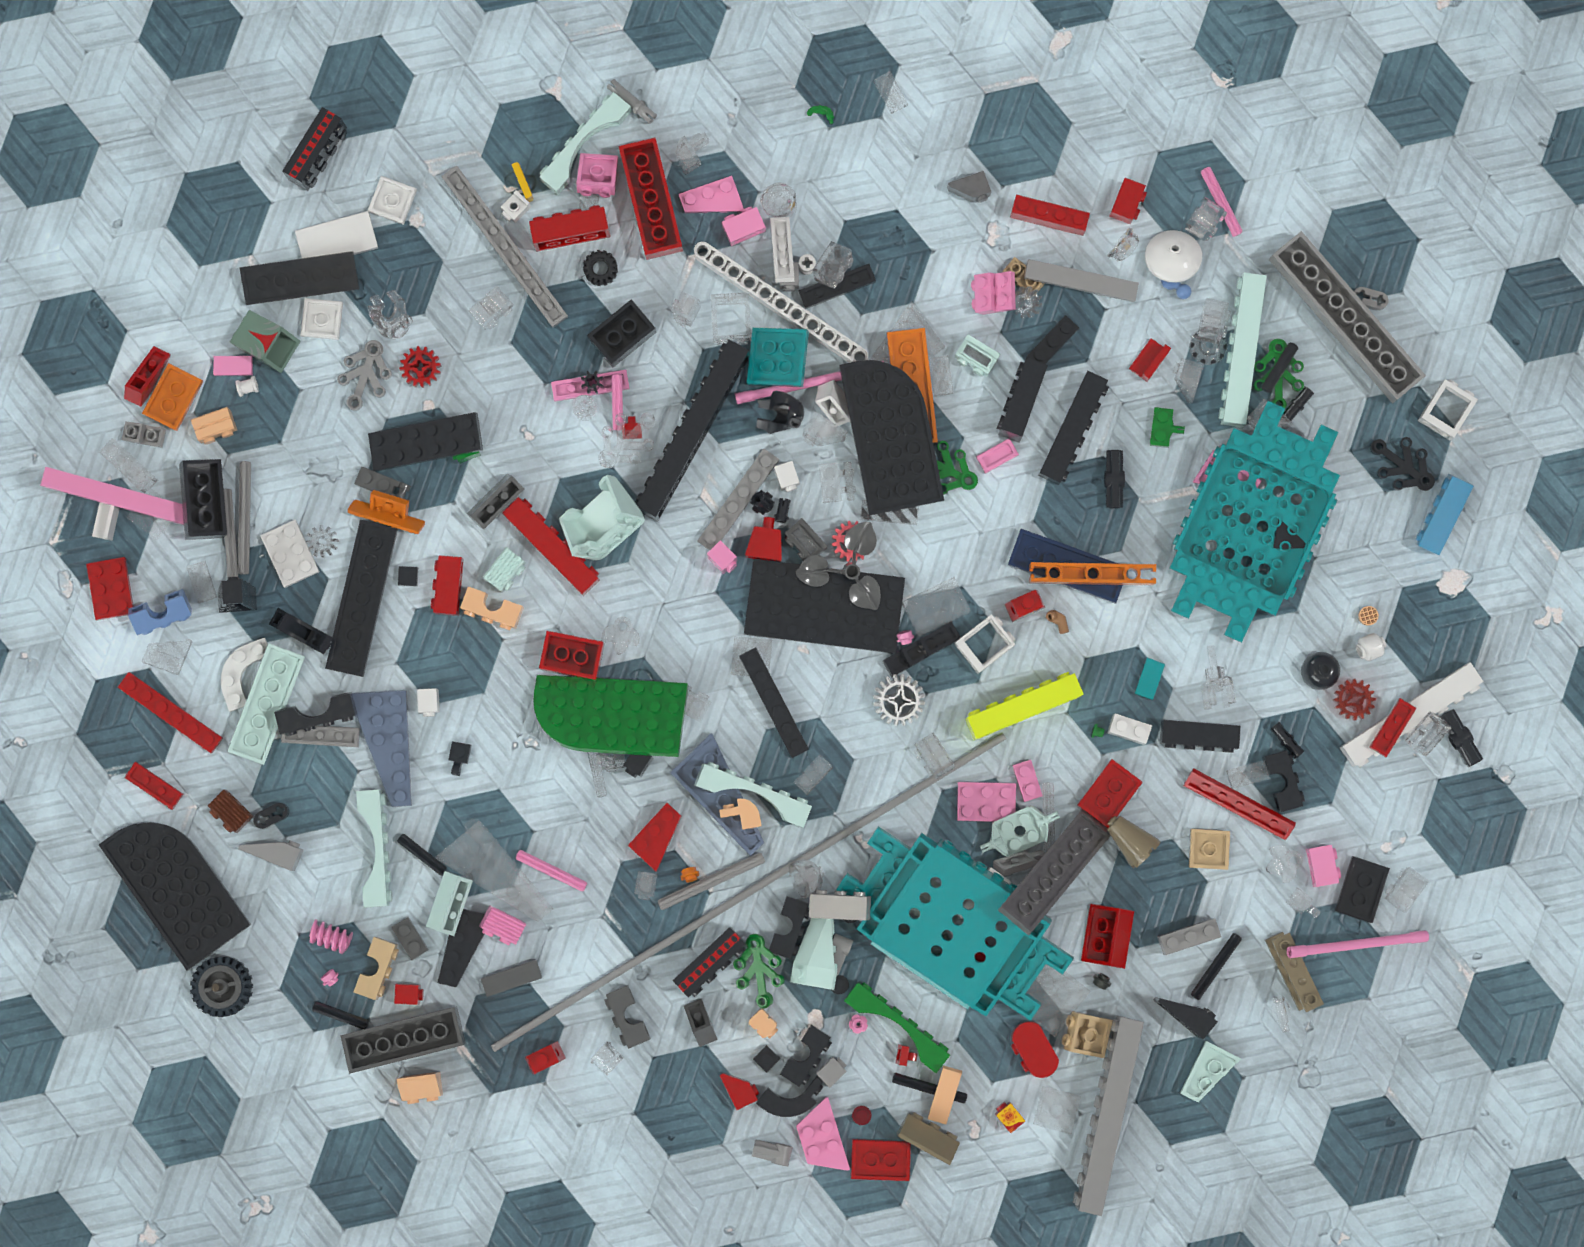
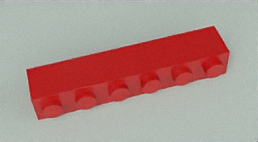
[502,497,600,596]

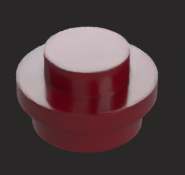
[852,1106,872,1125]

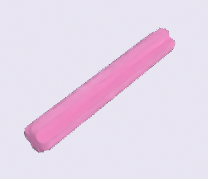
[1201,167,1242,237]
[516,850,587,891]

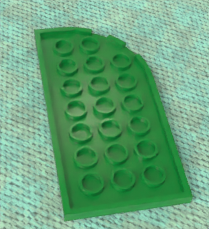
[533,675,689,757]

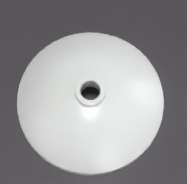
[1145,230,1202,282]

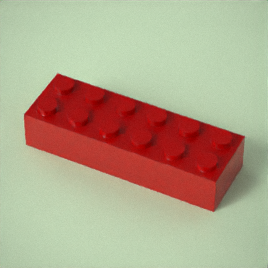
[619,137,683,260]

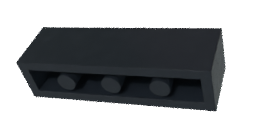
[1160,720,1241,753]

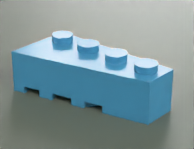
[1416,473,1474,555]

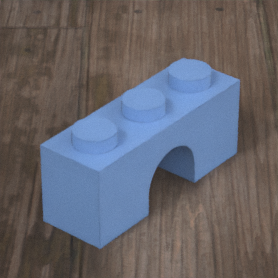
[128,589,192,635]

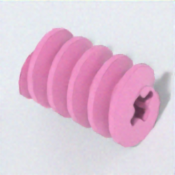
[309,919,353,954]

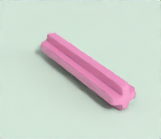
[612,374,623,430]

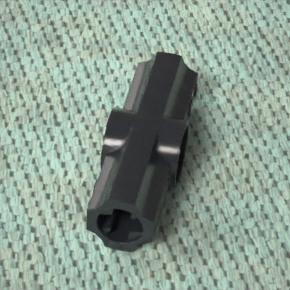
[1104,450,1125,509]
[1439,709,1483,767]

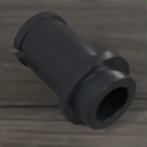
[774,498,791,523]

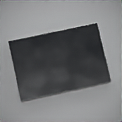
[1335,856,1390,923]

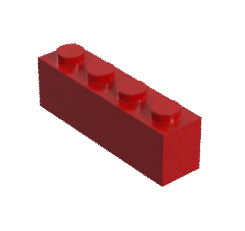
[1010,194,1090,236]

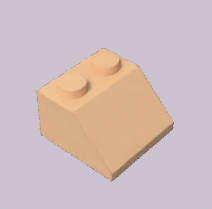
[397,1072,443,1104]

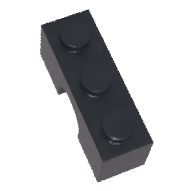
[1262,750,1305,813]
[769,896,809,959]
[780,1024,832,1087]

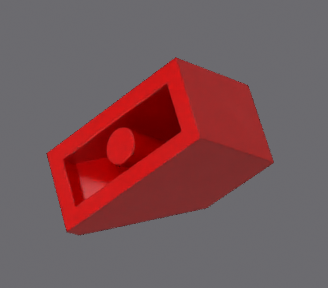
[720,1072,760,1110]

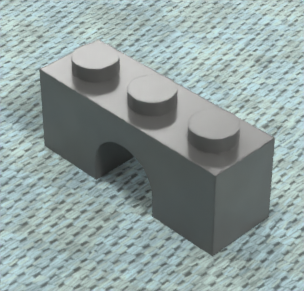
[604,985,651,1049]

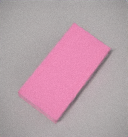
[213,356,253,376]
[976,438,1019,474]

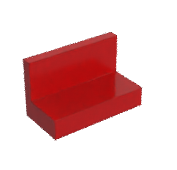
[1129,338,1171,382]

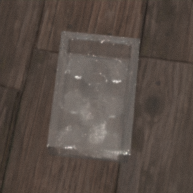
[902,577,971,638]

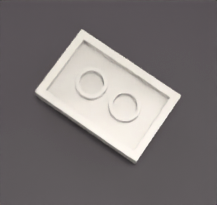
[261,520,320,588]

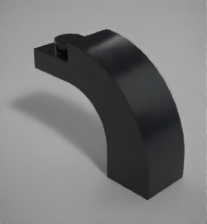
[269,608,333,654]
[756,1076,823,1117]

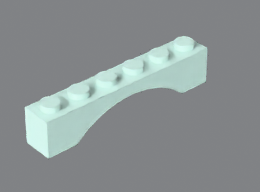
[540,92,632,195]
[694,762,812,828]
[356,790,392,908]

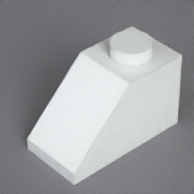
[815,380,850,427]

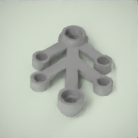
[337,340,392,411]

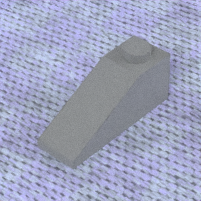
[238,840,303,871]

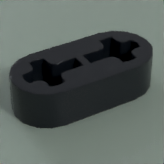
[253,803,289,829]

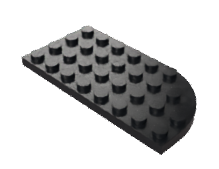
[839,360,944,516]
[99,822,251,971]

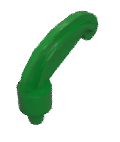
[807,105,834,124]

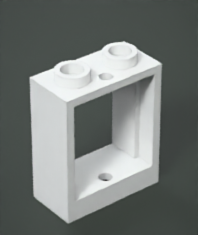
[1417,379,1478,440]
[955,614,1015,674]

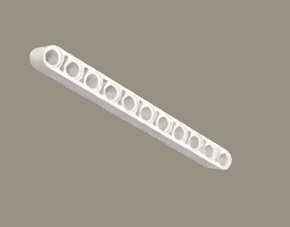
[694,242,868,363]

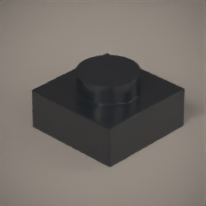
[753,1045,780,1073]

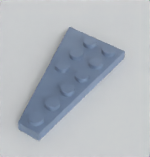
[352,690,412,807]
[670,733,764,856]

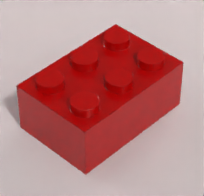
[539,631,605,680]

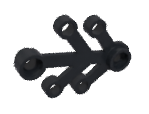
[1370,437,1435,491]

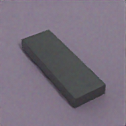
[481,960,542,997]

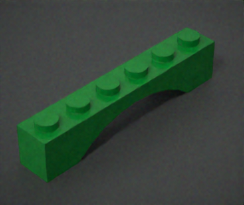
[844,982,950,1073]

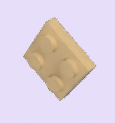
[1189,829,1230,870]

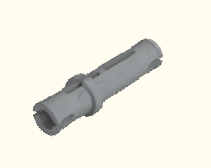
[607,79,657,124]

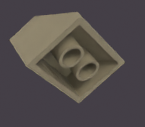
[897,1112,960,1165]

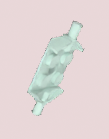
[980,805,1060,857]

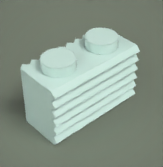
[483,547,526,592]

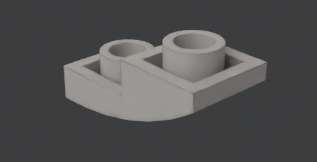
[122,421,166,448]

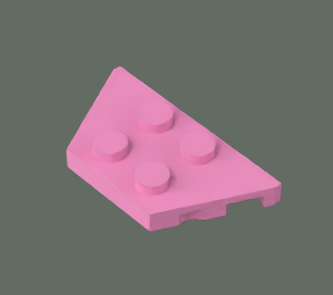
[796,1097,850,1171]

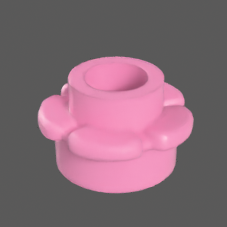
[896,630,915,645]
[320,969,339,987]
[849,1014,868,1034]

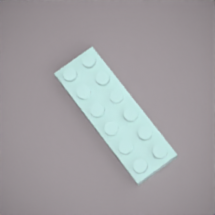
[227,643,305,765]

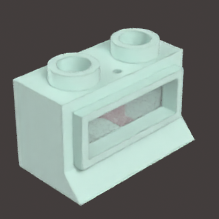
[955,334,1000,377]

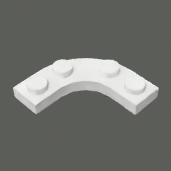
[221,638,268,712]

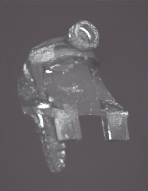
[367,290,413,340]

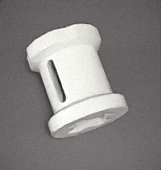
[799,254,816,275]
[235,376,259,397]

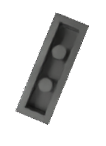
[467,474,524,529]

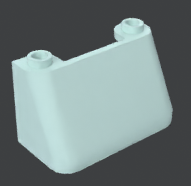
[559,475,645,560]

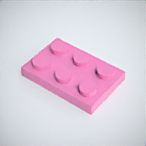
[957,782,1016,822]

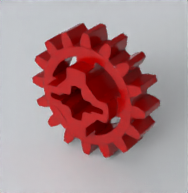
[399,346,442,388]

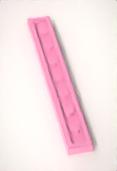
[40,467,184,525]

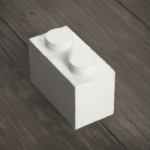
[1107,714,1152,745]

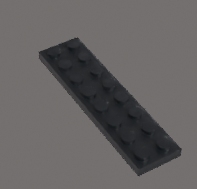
[325,520,398,677]

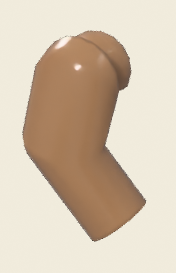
[1046,610,1069,634]

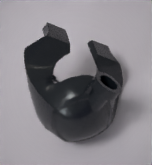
[756,391,804,434]

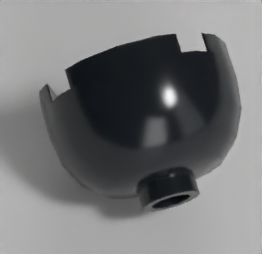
[1301,652,1340,690]

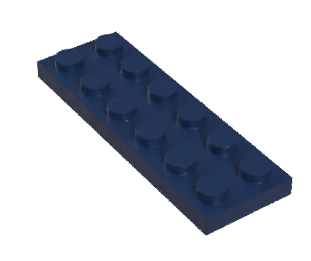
[1008,529,1128,604]

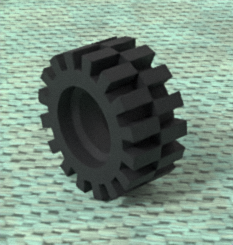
[583,250,618,286]

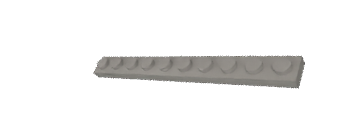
[441,166,568,328]

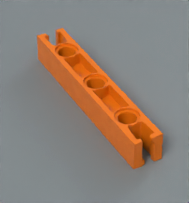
[1029,562,1156,585]

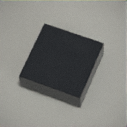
[398,566,419,587]

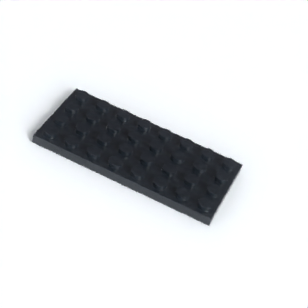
[744,559,905,654]

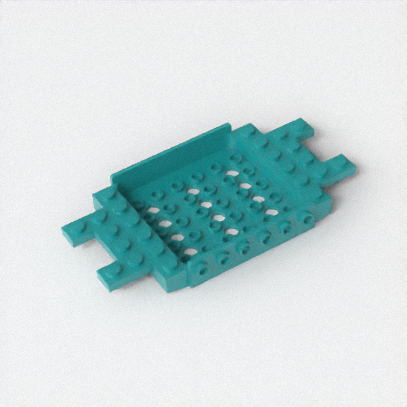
[1169,401,1340,643]
[836,826,1074,1021]

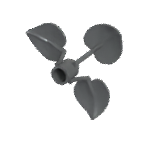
[795,522,881,610]

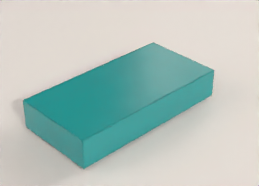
[1134,658,1165,700]

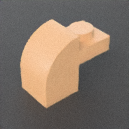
[719,799,762,830]

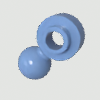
[1161,280,1191,299]

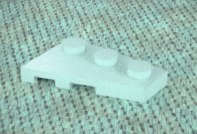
[1180,1041,1241,1102]

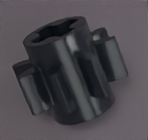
[581,371,604,394]
[750,490,775,515]

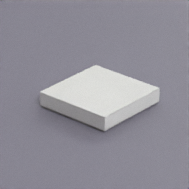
[368,176,417,225]
[300,298,343,340]

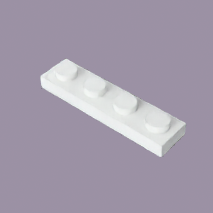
[770,217,794,283]

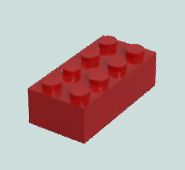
[529,205,611,252]

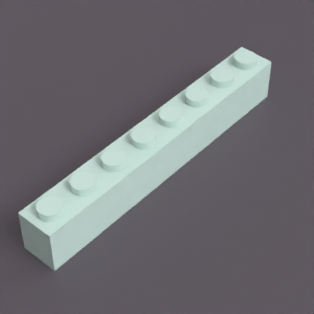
[1218,272,1267,428]

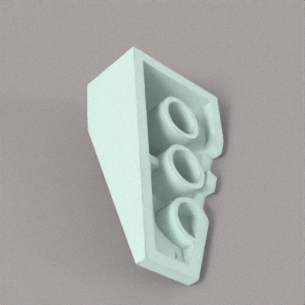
[790,918,837,990]

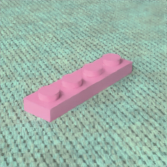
[551,370,630,402]

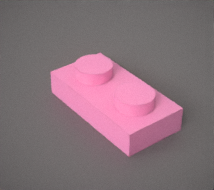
[1012,760,1043,802]

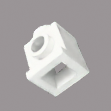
[501,190,531,223]

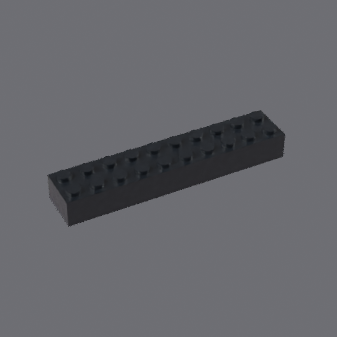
[635,340,750,522]

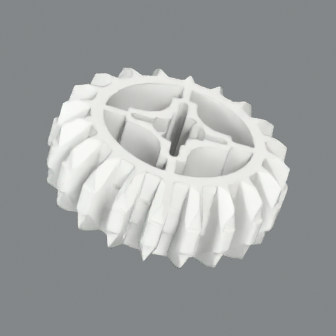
[873,674,925,726]

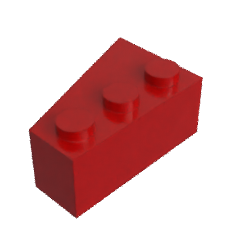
[628,803,682,872]

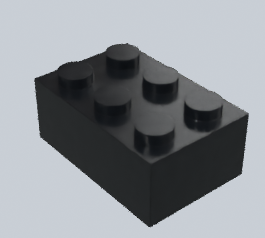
[587,299,657,368]

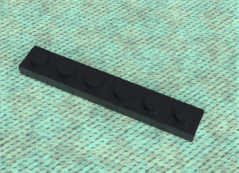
[739,647,809,758]

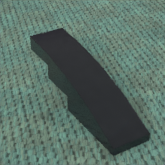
[882,622,961,678]

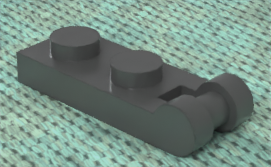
[354,466,411,499]

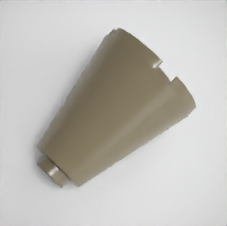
[1107,816,1161,869]

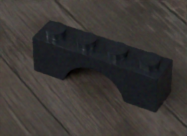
[274,691,357,736]

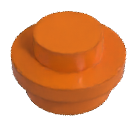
[680,867,700,883]

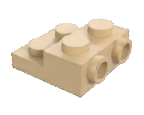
[1062,1011,1113,1058]

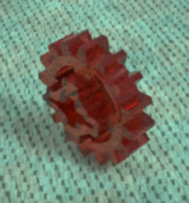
[1333,679,1376,721]

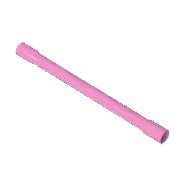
[735,360,884,405]
[1287,930,1429,958]

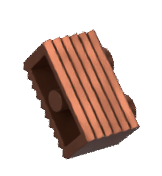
[208,789,254,833]

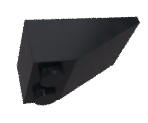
[1153,997,1218,1040]

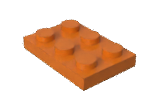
[142,363,203,431]

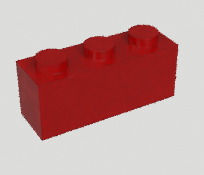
[431,555,464,616]

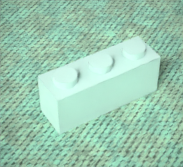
[426,871,473,936]

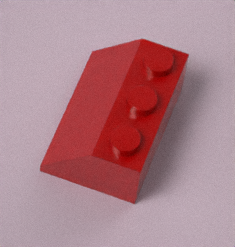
[1081,904,1135,969]

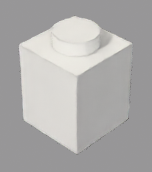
[774,461,800,492]
[417,688,440,717]

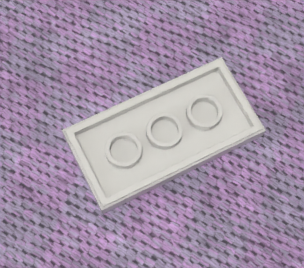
[295,211,378,258]

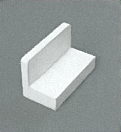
[92,502,120,541]

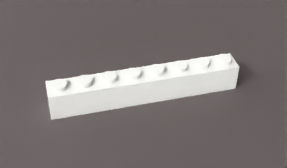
[1339,662,1484,768]

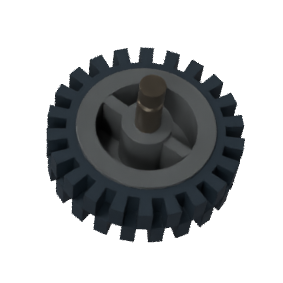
[190,956,253,1017]

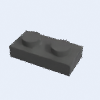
[391,917,429,960]

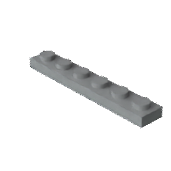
[697,449,779,550]

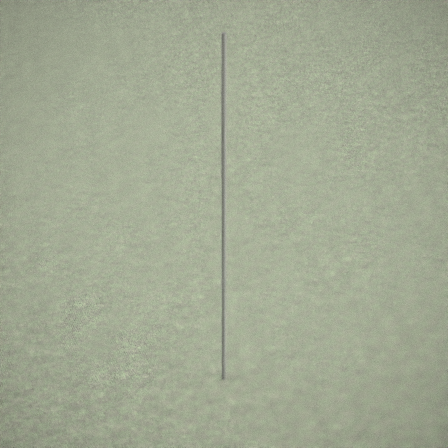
[491,733,1006,1052]

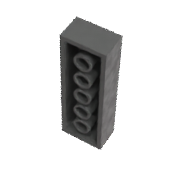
[340,1006,466,1074]

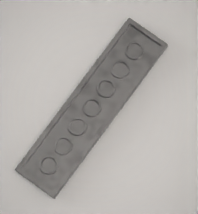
[998,809,1111,935]

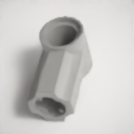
[833,933,854,975]
[752,1140,793,1167]

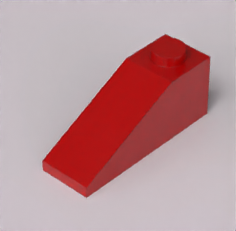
[124,346,171,407]

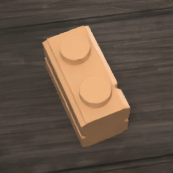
[191,407,237,445]
[749,1008,778,1039]

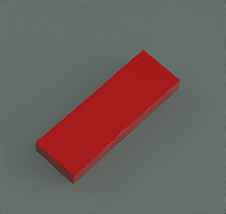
[1369,698,1417,758]
[124,762,184,810]

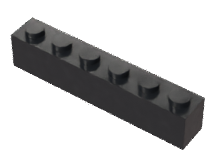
[1038,371,1109,485]

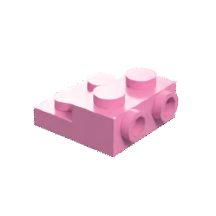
[576,153,618,198]
[971,271,1016,315]

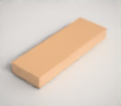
[928,1065,962,1124]

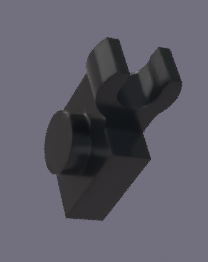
[448,741,472,776]

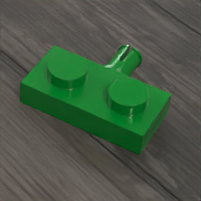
[1150,407,1185,448]

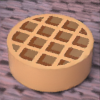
[1358,606,1379,626]

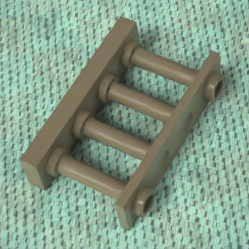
[1265,932,1324,1012]

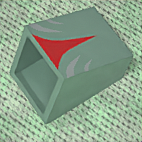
[230,310,301,373]

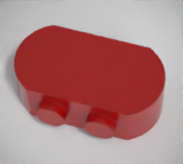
[1010,1021,1059,1078]

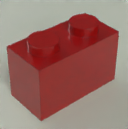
[1110,178,1147,224]

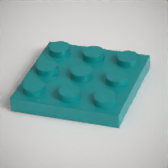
[747,327,809,387]

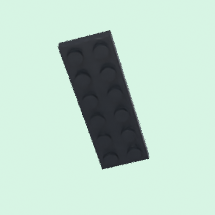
[239,251,360,305]
[368,412,483,471]

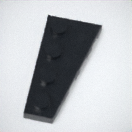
[437,909,485,987]

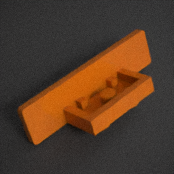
[348,490,425,534]

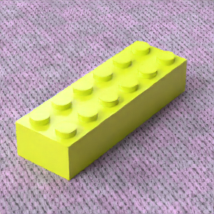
[965,672,1084,741]

